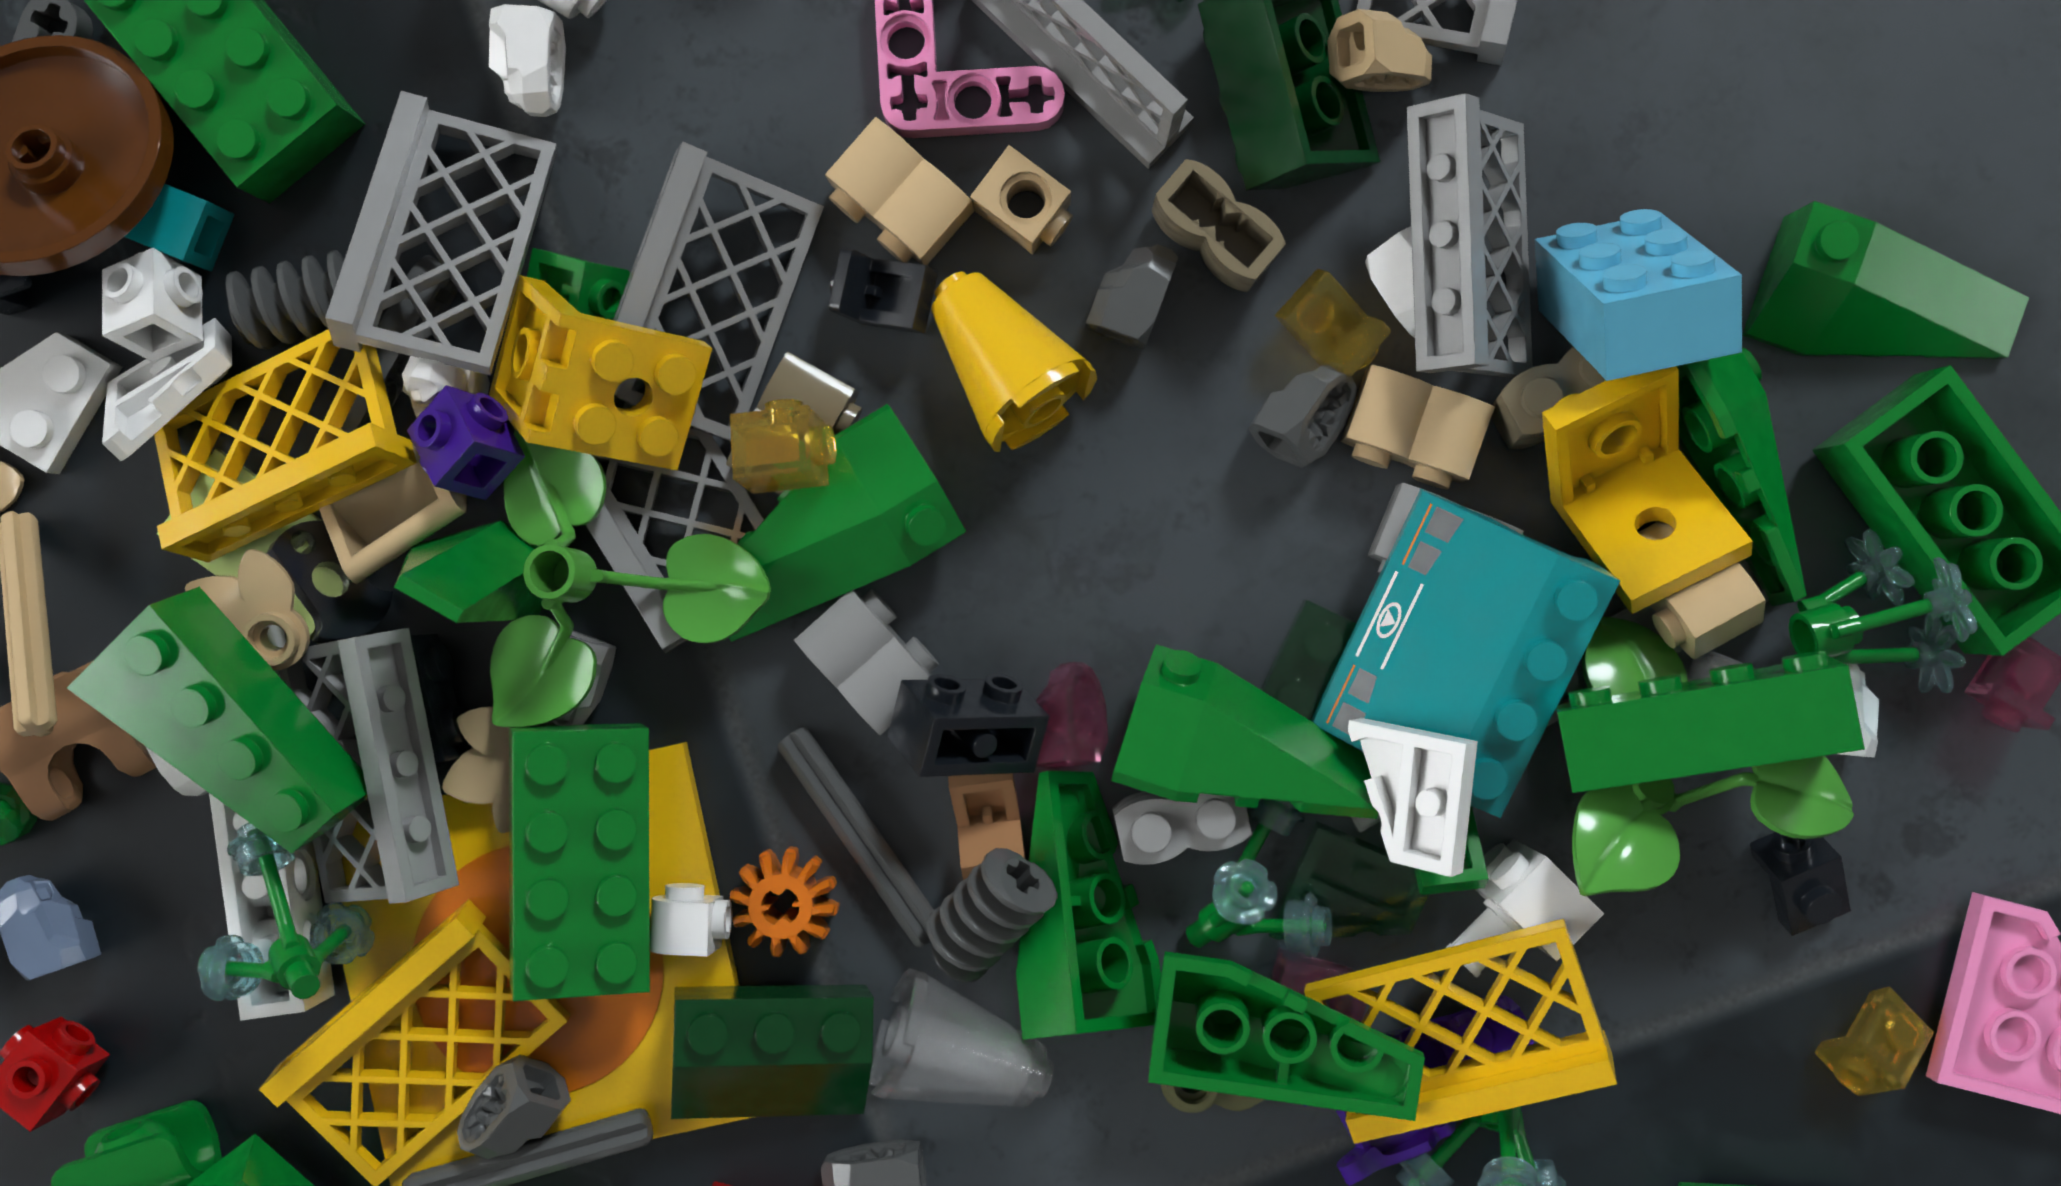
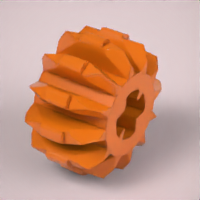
[729,846,840,957]

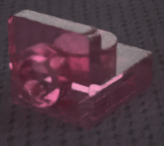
[1964,637,2061,733]

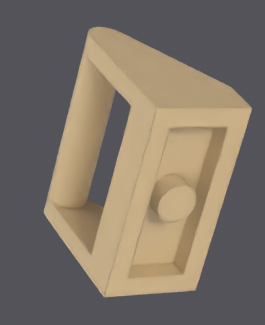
[319,440,467,584]

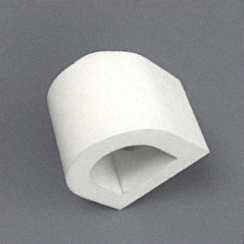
[650,883,733,957]

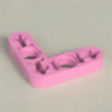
[875,0,1065,138]

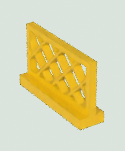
[154,329,417,563]
[259,899,571,1186]
[1304,918,1617,1144]

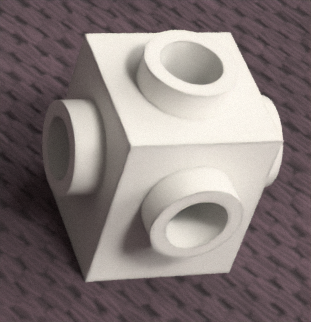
[102,248,203,362]

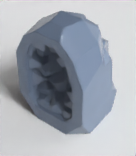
[0,875,101,981]

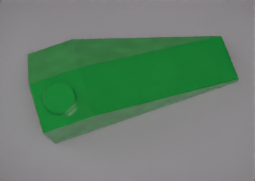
[1016,771,1161,1040]

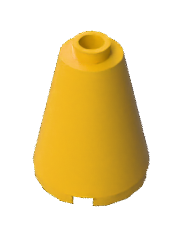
[931,271,1097,452]

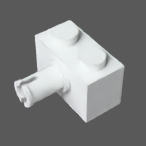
[1445,839,1604,978]

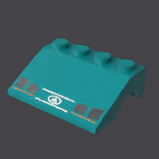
[1311,489,1620,818]

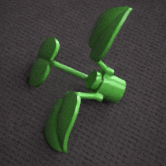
[490,430,771,727]
[1572,617,1854,896]

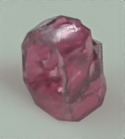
[1036,662,1108,768]

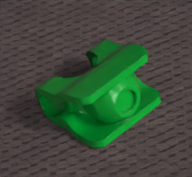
[51,1100,222,1186]

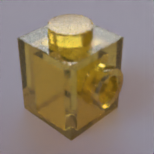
[730,399,837,494]

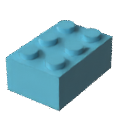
[1534,209,1742,381]

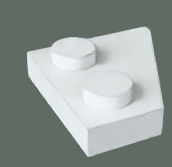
[102,318,232,461]
[0,332,123,474]
[1348,718,1478,877]

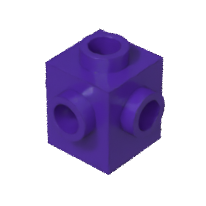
[407,385,525,500]

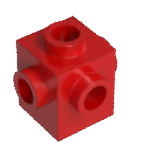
[0,1016,110,1132]

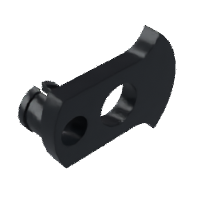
[266,521,393,644]

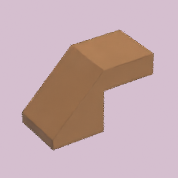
[948,773,1026,880]

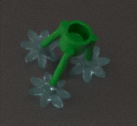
[1788,529,1978,693]

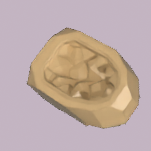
[1327,9,1432,92]

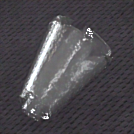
[869,968,1054,1107]

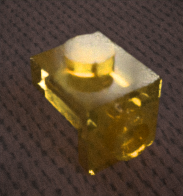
[1274,268,1391,377]
[1815,987,1934,1096]

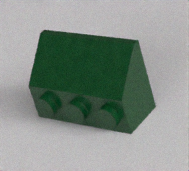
[1197,0,1381,191]
[671,985,874,1119]

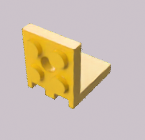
[489,275,712,471]
[1542,366,1753,614]

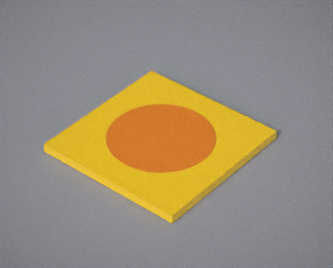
[330,742,753,1186]

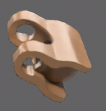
[0,660,157,821]

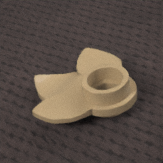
[185,549,310,670]
[442,706,543,833]

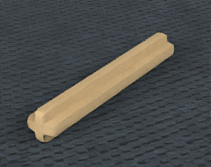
[0,511,58,737]

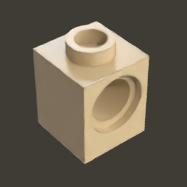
[970,145,1073,255]

